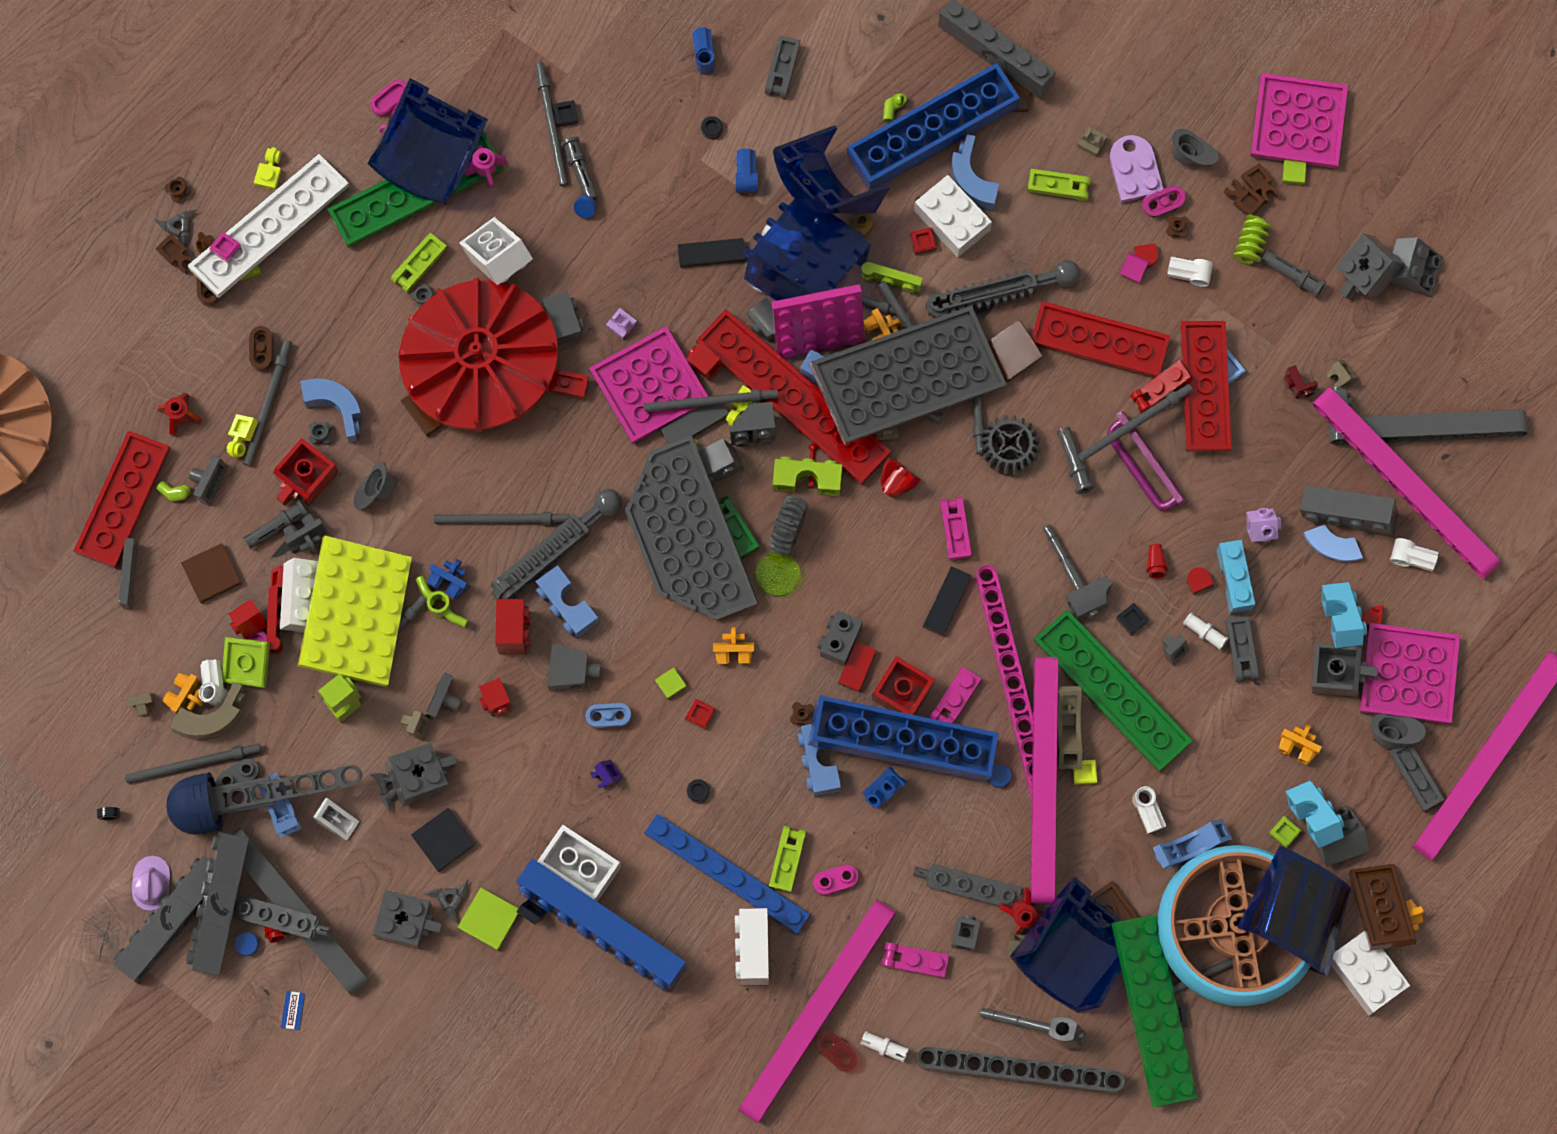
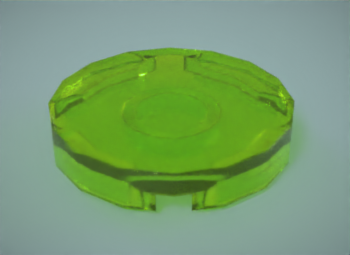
[755,552,800,597]

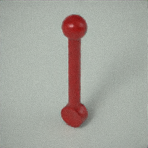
[809,443,817,488]

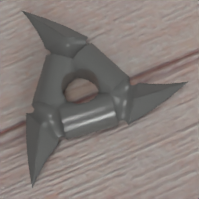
[155,209,197,247]
[368,773,414,812]
[424,880,468,924]

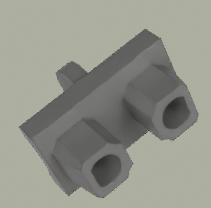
[283,514,327,553]

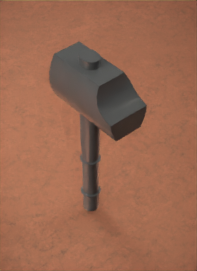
[747,264,837,341]
[1043,525,1112,621]
[980,1008,1085,1050]

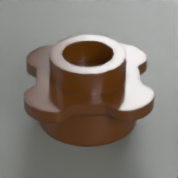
[165,177,191,202]
[1166,215,1189,238]
[196,232,215,253]
[790,702,814,725]

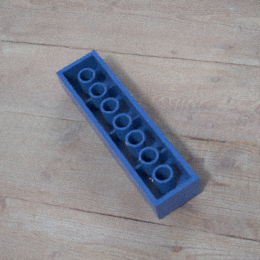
[847,63,1020,192]
[808,695,999,782]
[516,858,687,991]

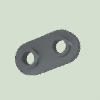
[216,759,260,795]

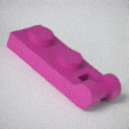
[940,497,972,560]
[929,666,982,723]
[881,943,949,979]

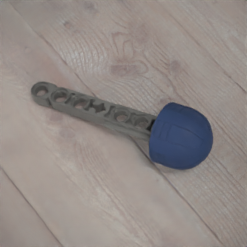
[166,765,362,834]

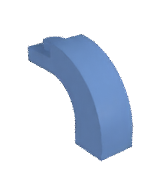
[951,134,999,212]
[300,379,363,443]
[258,772,302,838]
[1153,819,1232,869]

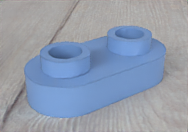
[585,703,631,729]

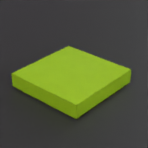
[222,637,270,687]
[457,887,519,951]

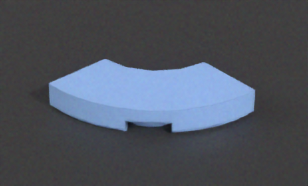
[1303,525,1363,562]

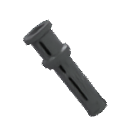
[560,136,598,200]
[1261,250,1326,298]
[1057,427,1095,494]
[243,500,308,550]

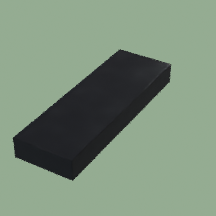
[678,238,745,267]
[923,566,972,636]

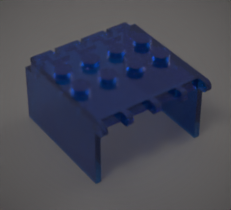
[742,189,871,301]

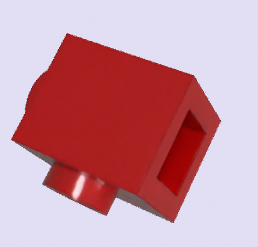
[686,342,723,381]
[228,599,267,639]
[479,678,512,716]

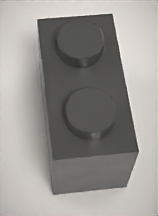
[542,291,585,346]

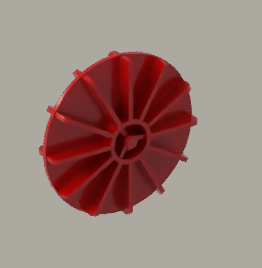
[398,277,558,433]

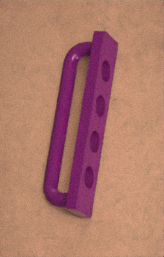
[1107,411,1188,510]

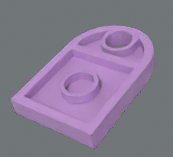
[1109,135,1163,203]

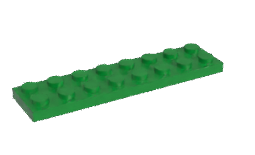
[328,131,504,248]
[1034,610,1193,772]
[1111,914,1197,1108]

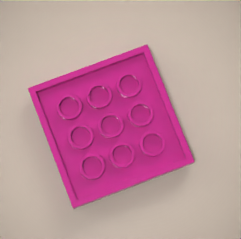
[1250,73,1348,169]
[771,284,865,359]
[589,326,708,444]
[1360,623,1460,725]

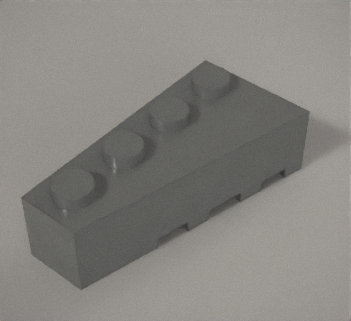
[699,438,744,484]
[1300,485,1398,538]

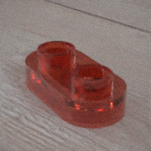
[817,1032,857,1072]

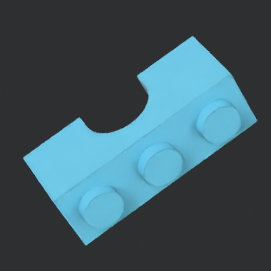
[1216,540,1255,615]
[1321,582,1367,648]
[1286,781,1344,848]

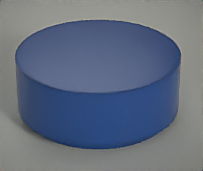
[574,195,597,218]
[988,764,1011,788]
[235,932,259,956]

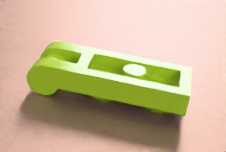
[1027,169,1091,202]
[391,233,448,293]
[861,262,923,293]
[769,826,806,893]

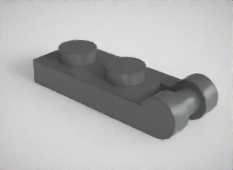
[765,36,801,98]
[1225,616,1259,682]

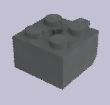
[1336,233,1404,299]
[1312,643,1378,697]
[385,743,456,807]
[373,890,443,949]

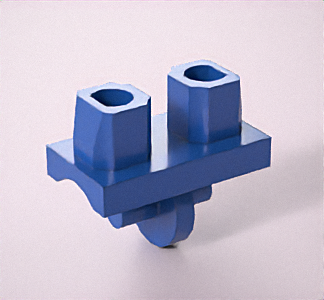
[427,559,470,600]
[862,766,907,809]

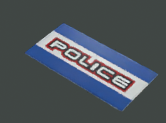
[281,991,305,1030]

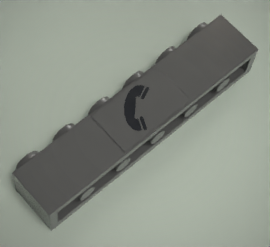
[939,0,1056,99]
[186,831,249,975]
[113,855,209,984]

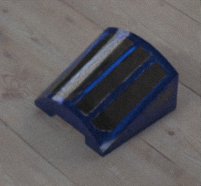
[1238,845,1351,977]

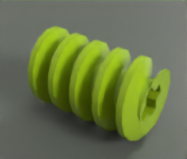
[1233,215,1272,265]

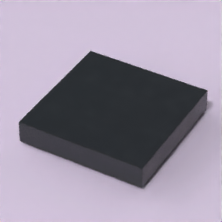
[411,808,475,872]

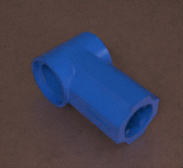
[692,27,715,75]
[736,148,758,193]

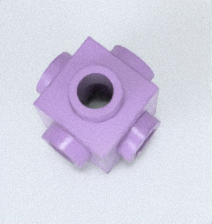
[1246,508,1281,542]

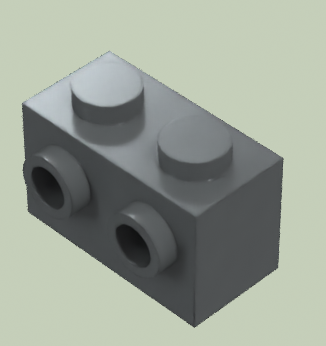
[818,611,863,667]

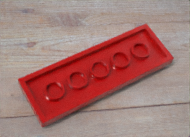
[1032,301,1170,378]
[1180,321,1231,452]
[74,430,171,569]

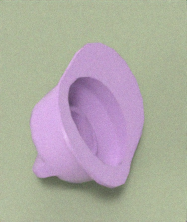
[132,856,170,911]

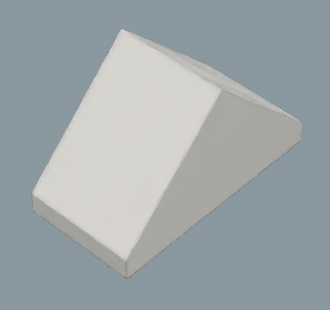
[314,798,359,840]

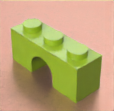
[773,457,842,496]
[318,674,362,723]

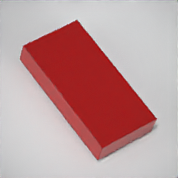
[838,641,876,692]

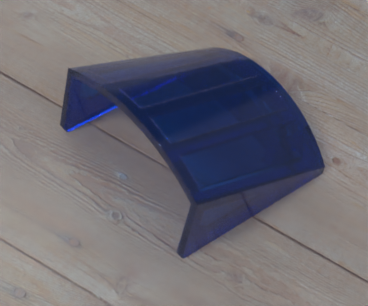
[367,78,488,205]
[773,125,890,214]
[1010,877,1126,1013]

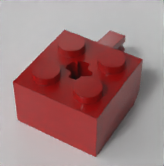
[273,438,339,506]

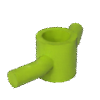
[416,576,469,628]

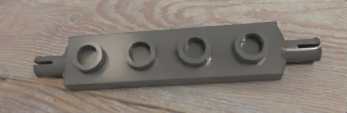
[913,864,1034,907]
[233,895,333,940]

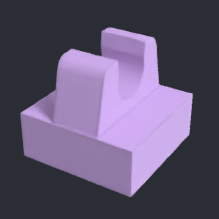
[606,308,637,340]

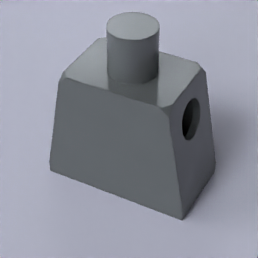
[548,644,601,691]

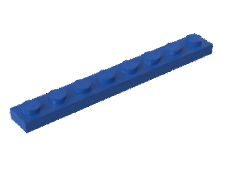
[644,814,810,935]

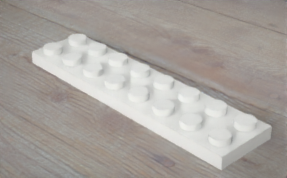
[188,154,349,298]

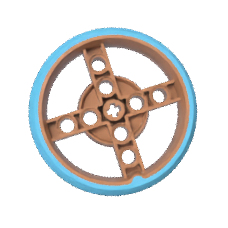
[1158,845,1320,1006]

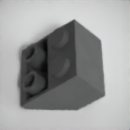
[1390,237,1442,297]
[730,402,775,447]
[1313,806,1369,866]

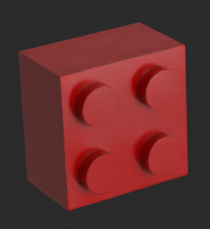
[495,599,531,654]
[872,656,935,715]

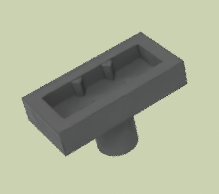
[189,455,228,505]
[425,672,461,720]

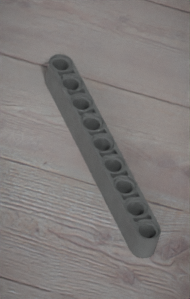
[1328,410,1528,445]
[233,828,369,996]
[916,1047,1125,1094]

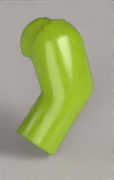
[883,93,907,123]
[156,481,191,502]

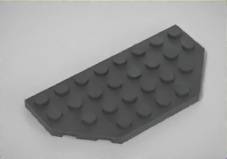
[625,435,759,620]

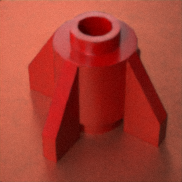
[157,393,202,437]
[880,458,921,498]
[999,887,1046,934]

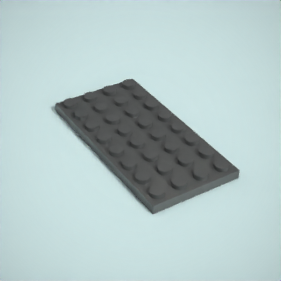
[809,306,1007,445]

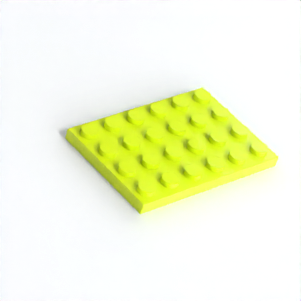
[298,536,412,687]

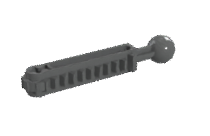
[926,260,1081,318]
[491,489,622,599]

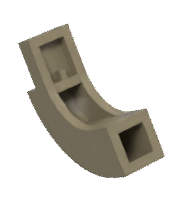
[170,682,246,740]
[1057,686,1083,769]

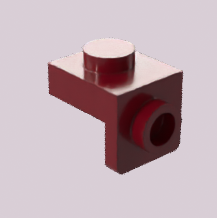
[1283,365,1318,398]

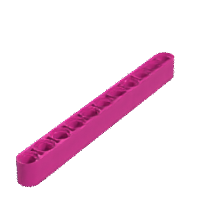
[1312,388,1501,579]
[976,565,1033,801]
[1412,651,1557,861]
[1030,657,1058,904]
[738,899,896,1123]

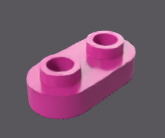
[1142,186,1185,216]
[813,865,858,896]

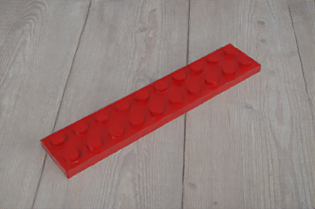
[696,309,891,485]

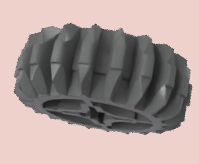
[980,415,1040,475]
[769,495,808,556]

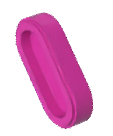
[371,80,410,117]

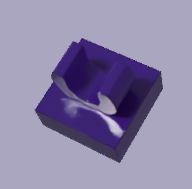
[591,760,623,788]

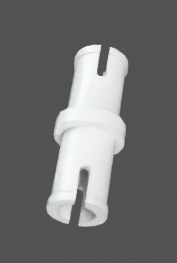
[1183,612,1228,650]
[860,1031,909,1063]

